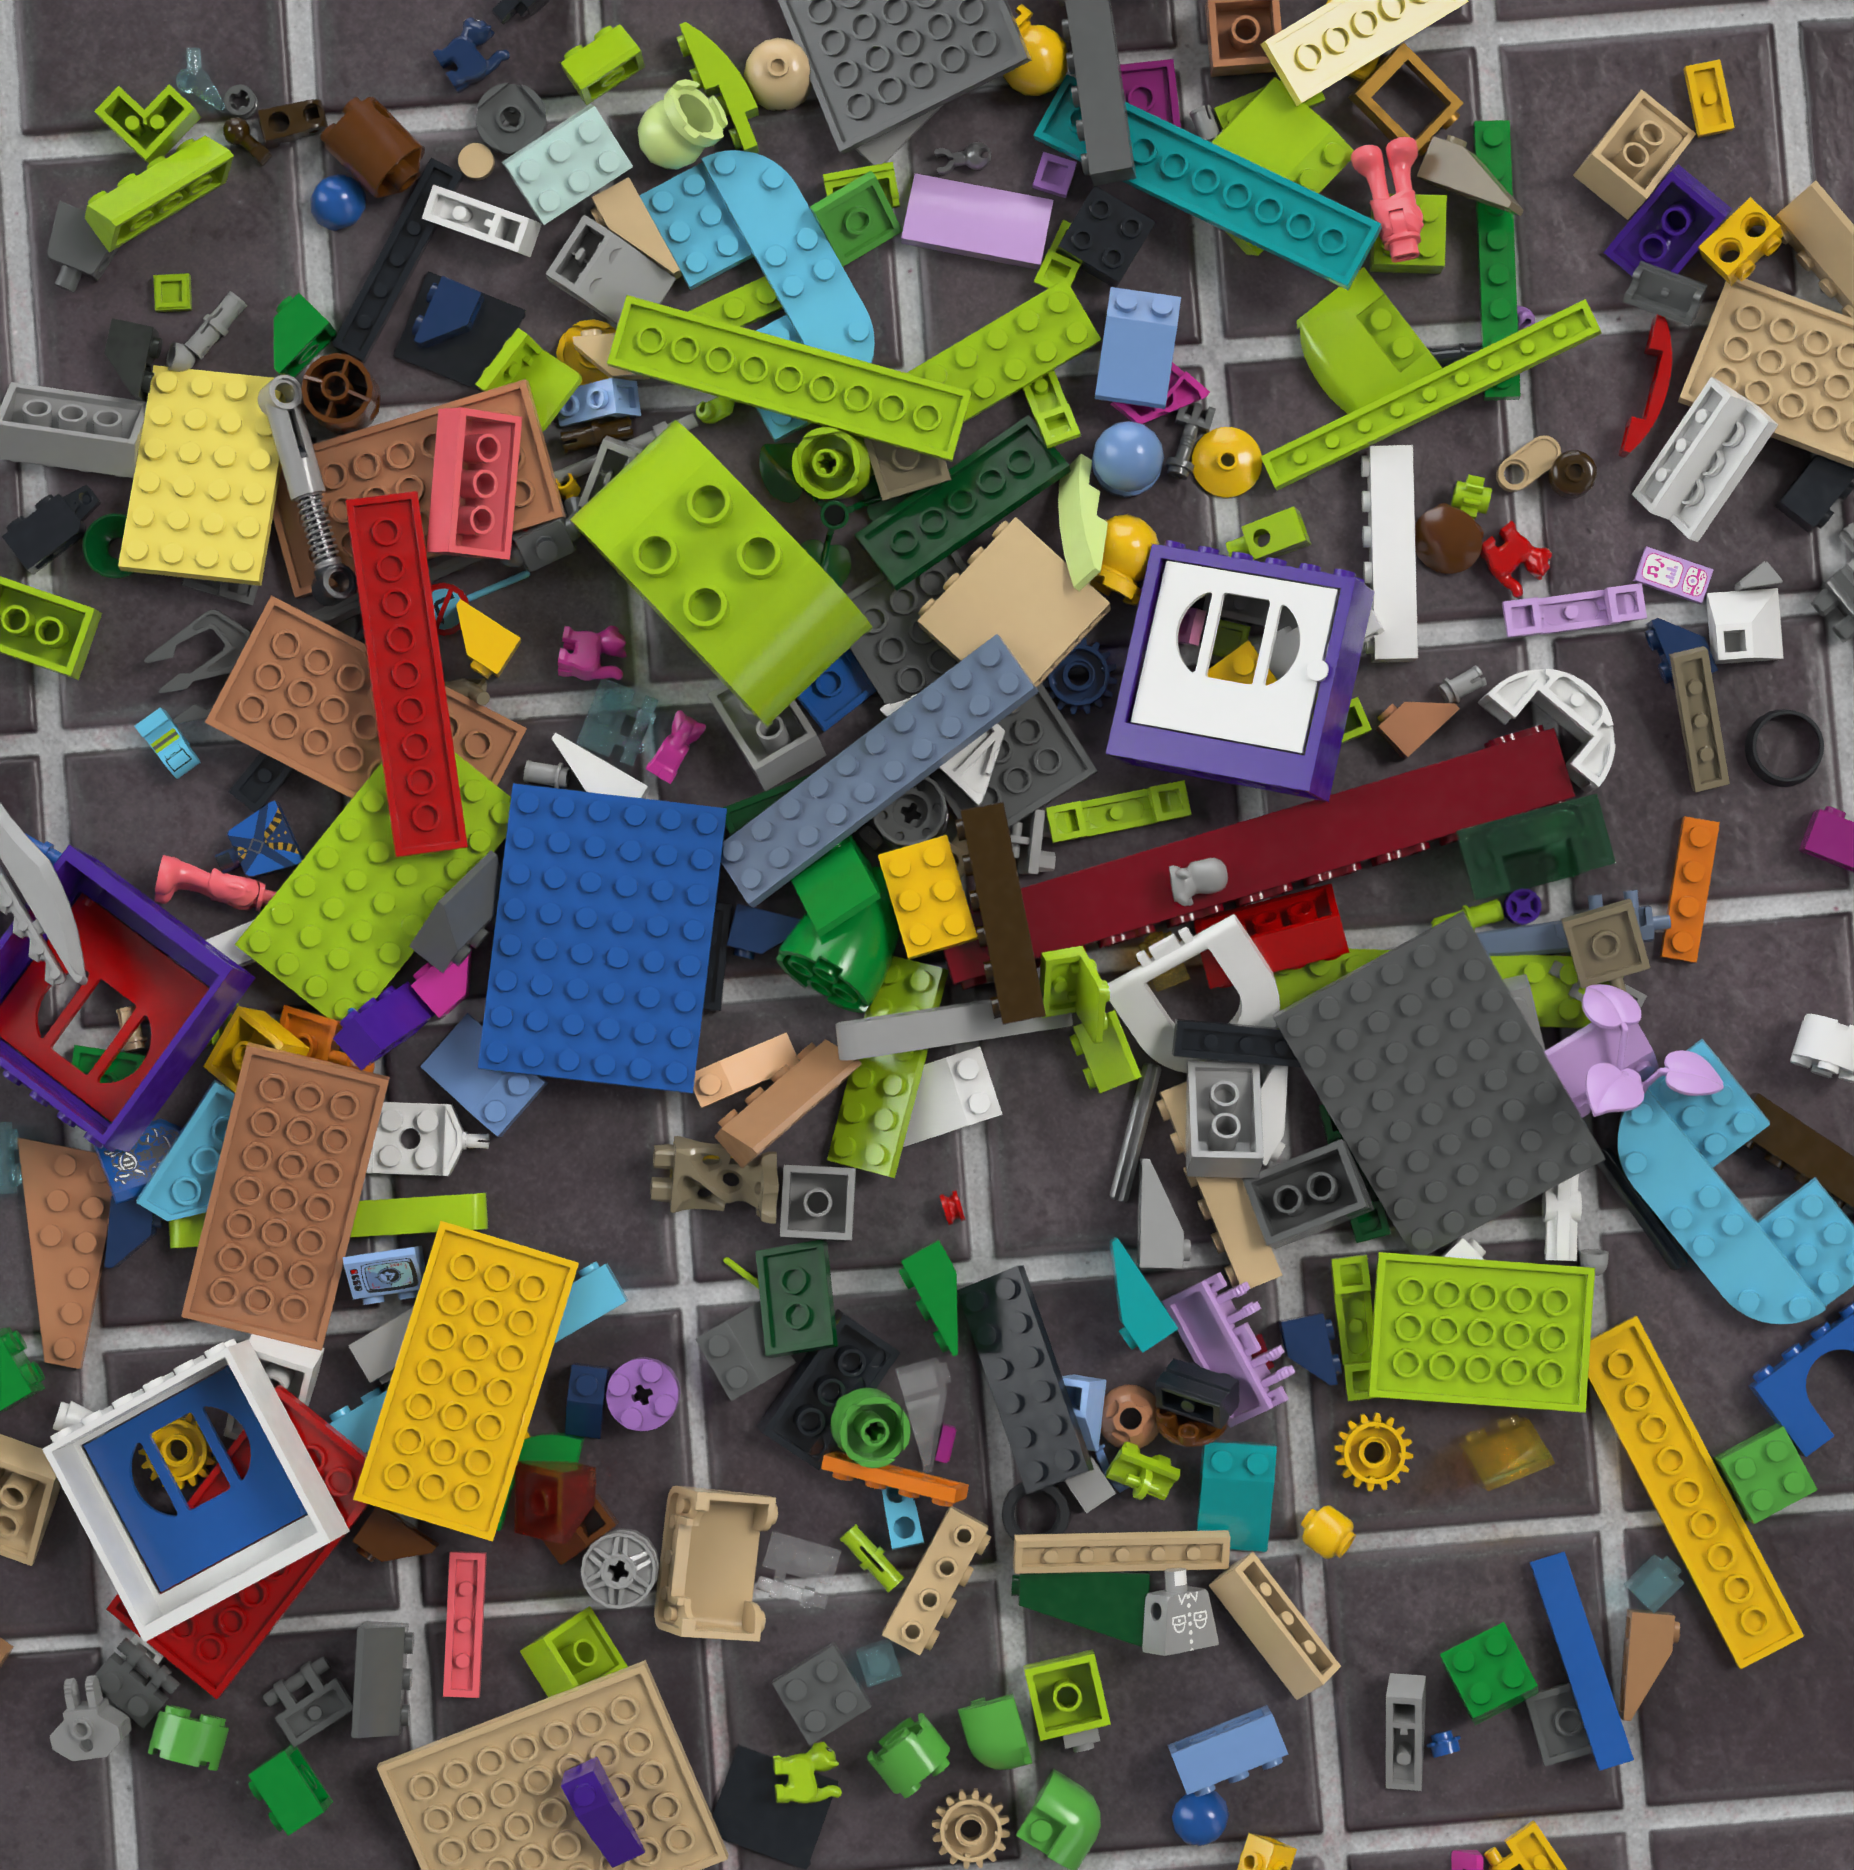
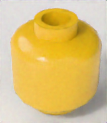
[1301,1505,1356,1559]

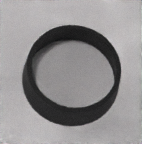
[1745,709,1824,787]

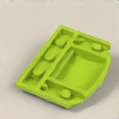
[1297,267,1443,414]

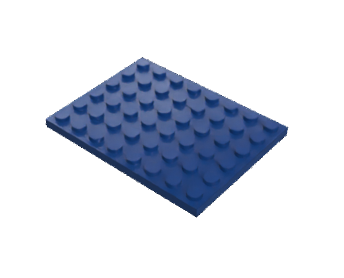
[478,783,727,1094]

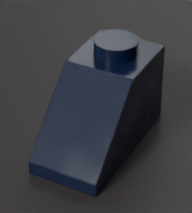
[727,904,801,960]
[105,1196,164,1268]
[565,1363,610,1439]

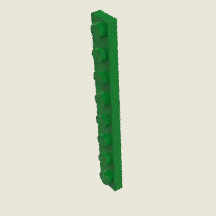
[1473,120,1521,401]

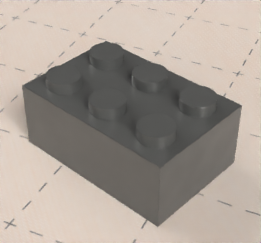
[1242,1139,1374,1249]

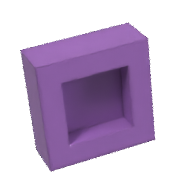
[1032,152,1077,198]

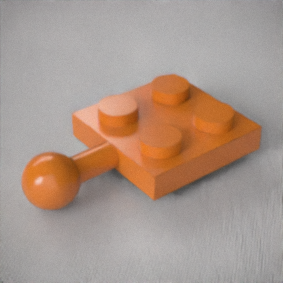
[279,1005,375,1073]

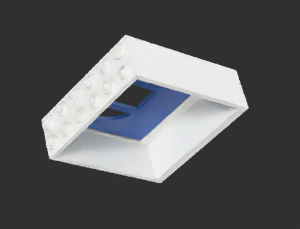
[42,1338,350,1642]

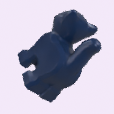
[433,17,510,93]

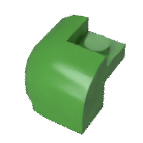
[958,1694,1033,1770]
[1016,1768,1101,1870]

